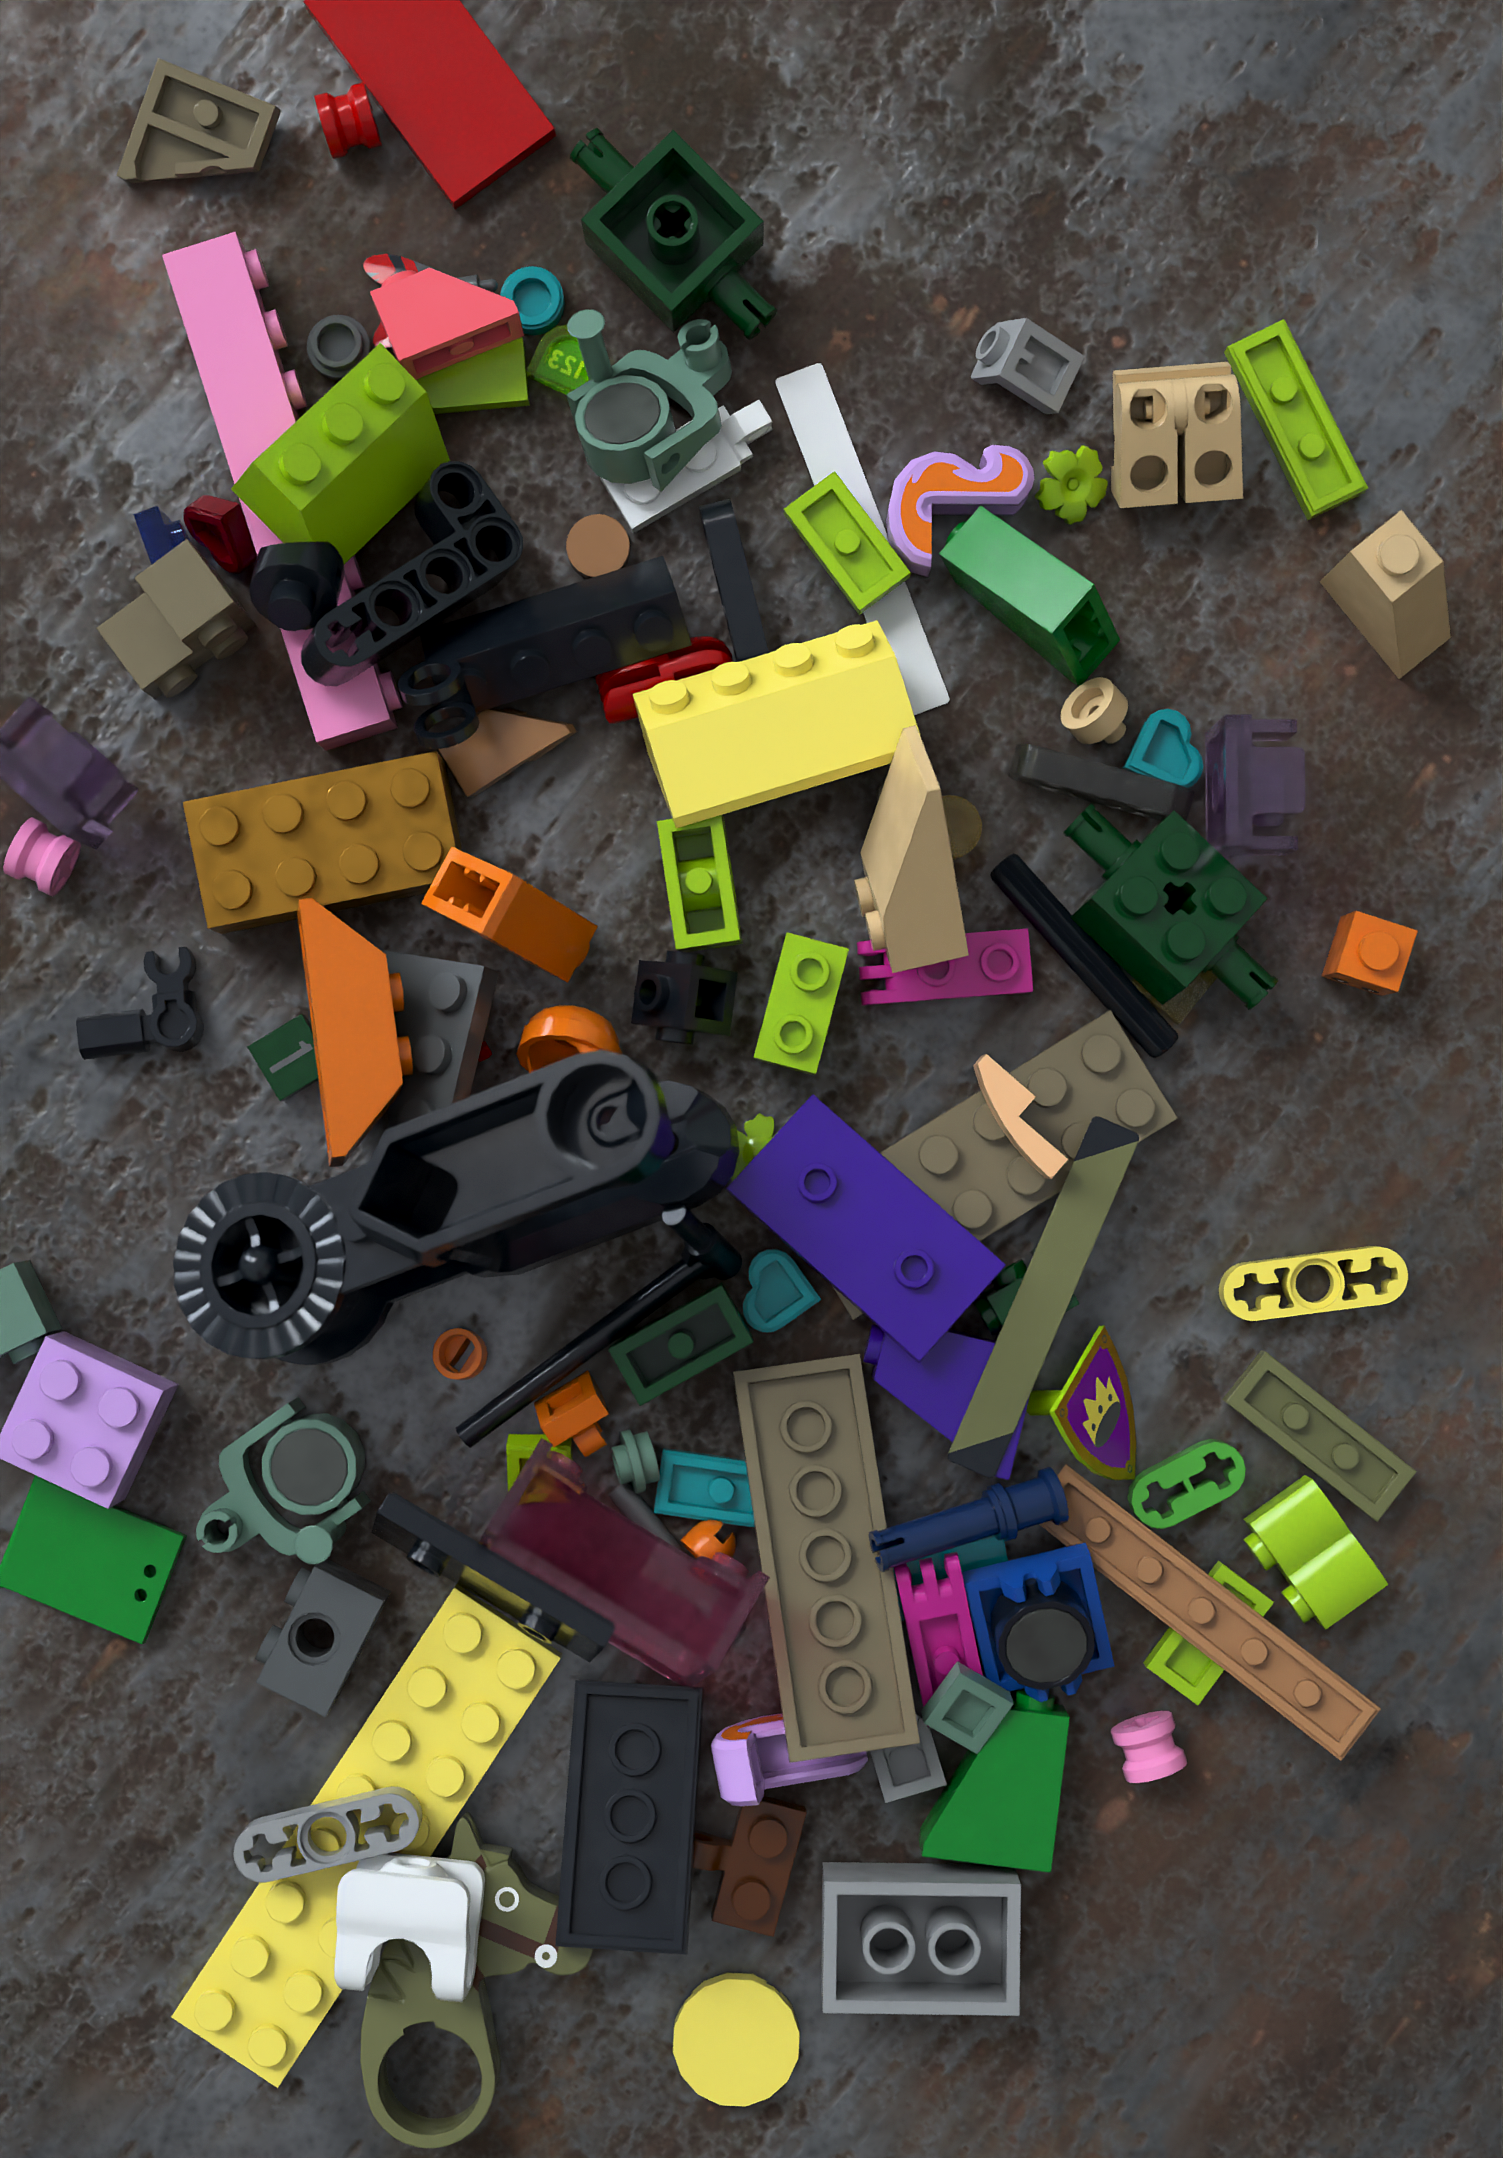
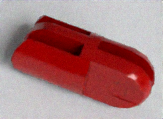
[595,636,734,724]

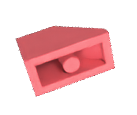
[370,268,524,380]

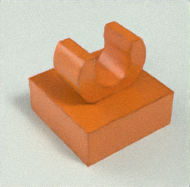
[534,1370,609,1458]

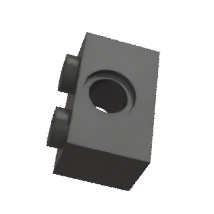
[255,1559,392,1717]

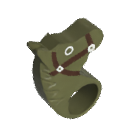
[360,1812,593,2148]

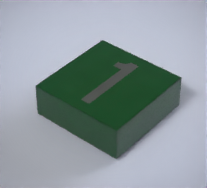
[247,1014,318,1101]

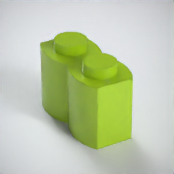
[1243,1475,1389,1630]

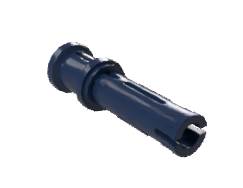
[869,1467,1069,1572]

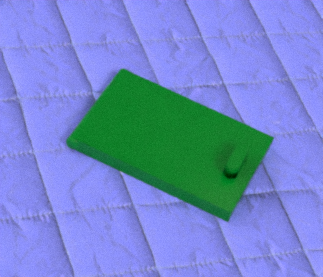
[0,1475,187,1644]

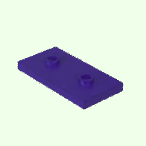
[726,1094,1006,1363]

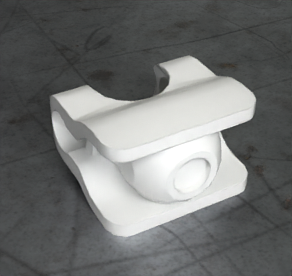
[334,1853,485,2002]

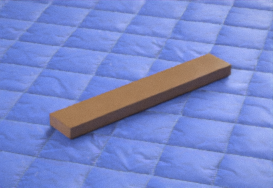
[1039,1464,1381,1761]

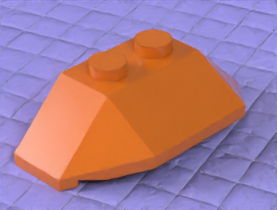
[297,898,413,1167]

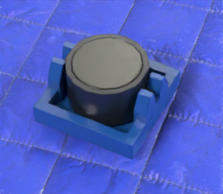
[962,1542,1115,1702]

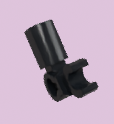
[76,947,204,1060]

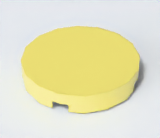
[673,1972,800,2107]

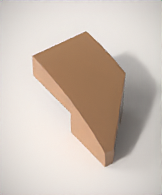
[438,708,577,797]

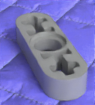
[234,1786,422,1883]

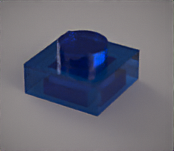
[133,506,190,565]

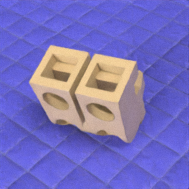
[1111,362,1243,508]

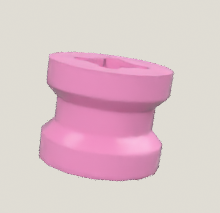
[3,817,81,897]
[1111,1711,1187,1783]

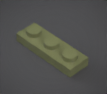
[1222,1350,1417,1522]

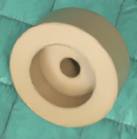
[1061,677,1128,744]

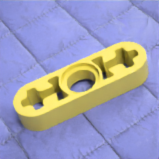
[1219,1246,1408,1321]

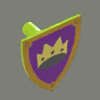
[1026,1325,1136,1480]

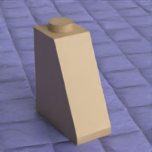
[1320,510,1451,679]

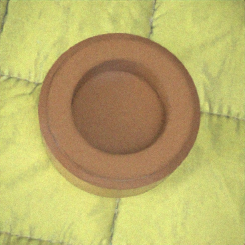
[566,514,631,579]

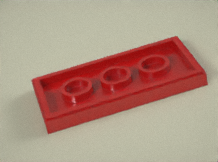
[303,0,556,210]

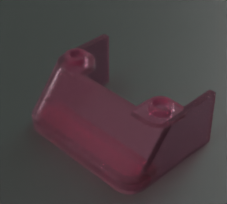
[478,1438,770,1688]

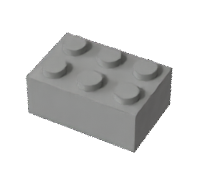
[821,1862,1021,2016]

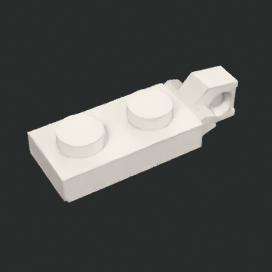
[600,400,773,533]

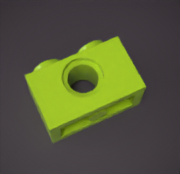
[657,815,743,952]
[753,932,849,1076]

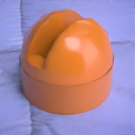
[433,1328,488,1380]
[680,1520,737,1576]

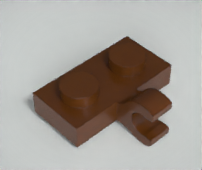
[693,1796,807,1937]

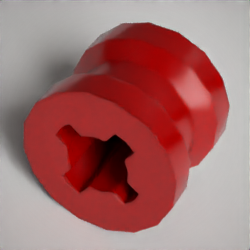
[314,82,382,159]

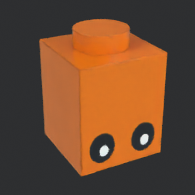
[1321,911,1418,996]

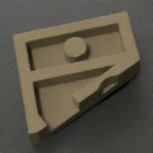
[116,58,281,183]

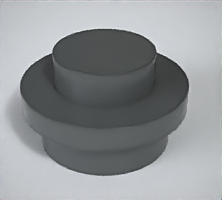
[307,315,371,380]

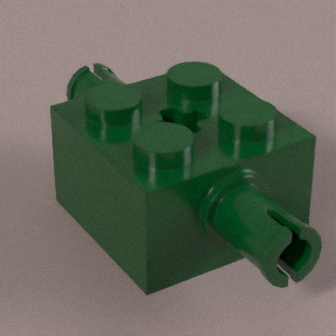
[570,128,777,340]
[1063,803,1278,1010]

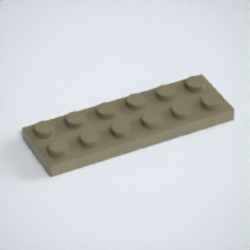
[832,1010,1178,1320]
[733,1354,920,1763]

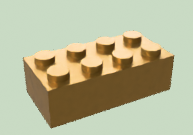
[183,751,462,934]

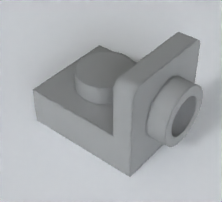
[971,318,1085,414]

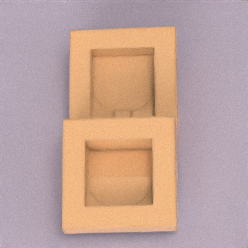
[973,1054,1068,1179]

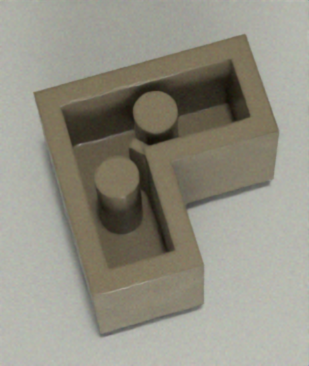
[96,539,256,699]

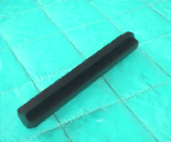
[990,853,1179,1058]

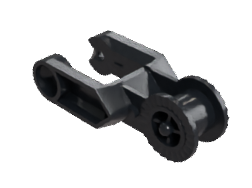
[173,1050,740,1365]

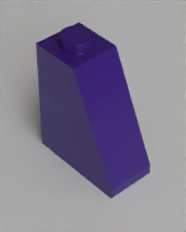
[863,1325,1030,1480]

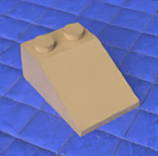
[854,725,969,973]

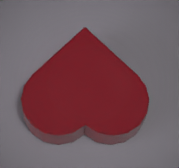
[183,495,257,574]

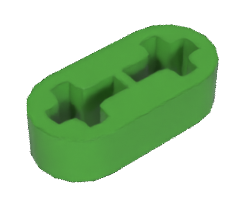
[1127,1439,1246,1529]

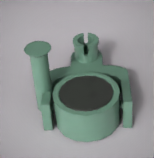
[566,309,732,492]
[196,1397,371,1564]

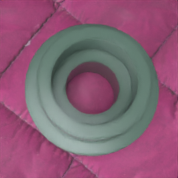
[611,1429,660,1494]

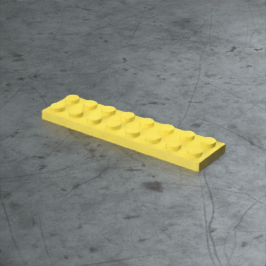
[171,1584,562,2088]

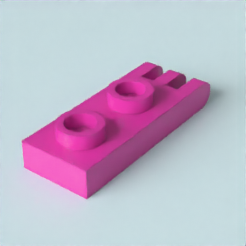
[857,928,1033,1006]
[894,1552,983,1727]

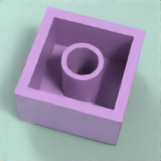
[0,1331,179,1509]

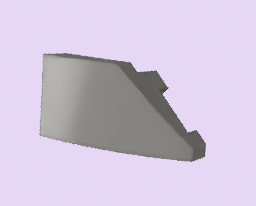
[870,1715,947,1803]

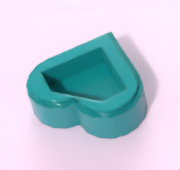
[1122,709,1203,792]
[743,1249,821,1332]

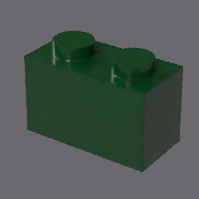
[608,1282,754,1406]

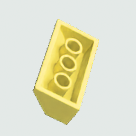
[633,620,922,828]

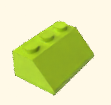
[231,343,450,565]

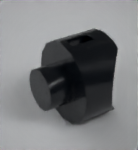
[249,542,345,631]

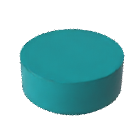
[500,266,565,335]

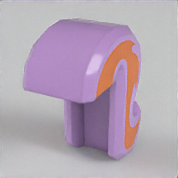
[886,445,1034,577]
[711,1713,868,1806]

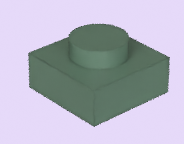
[921,1661,1014,1754]

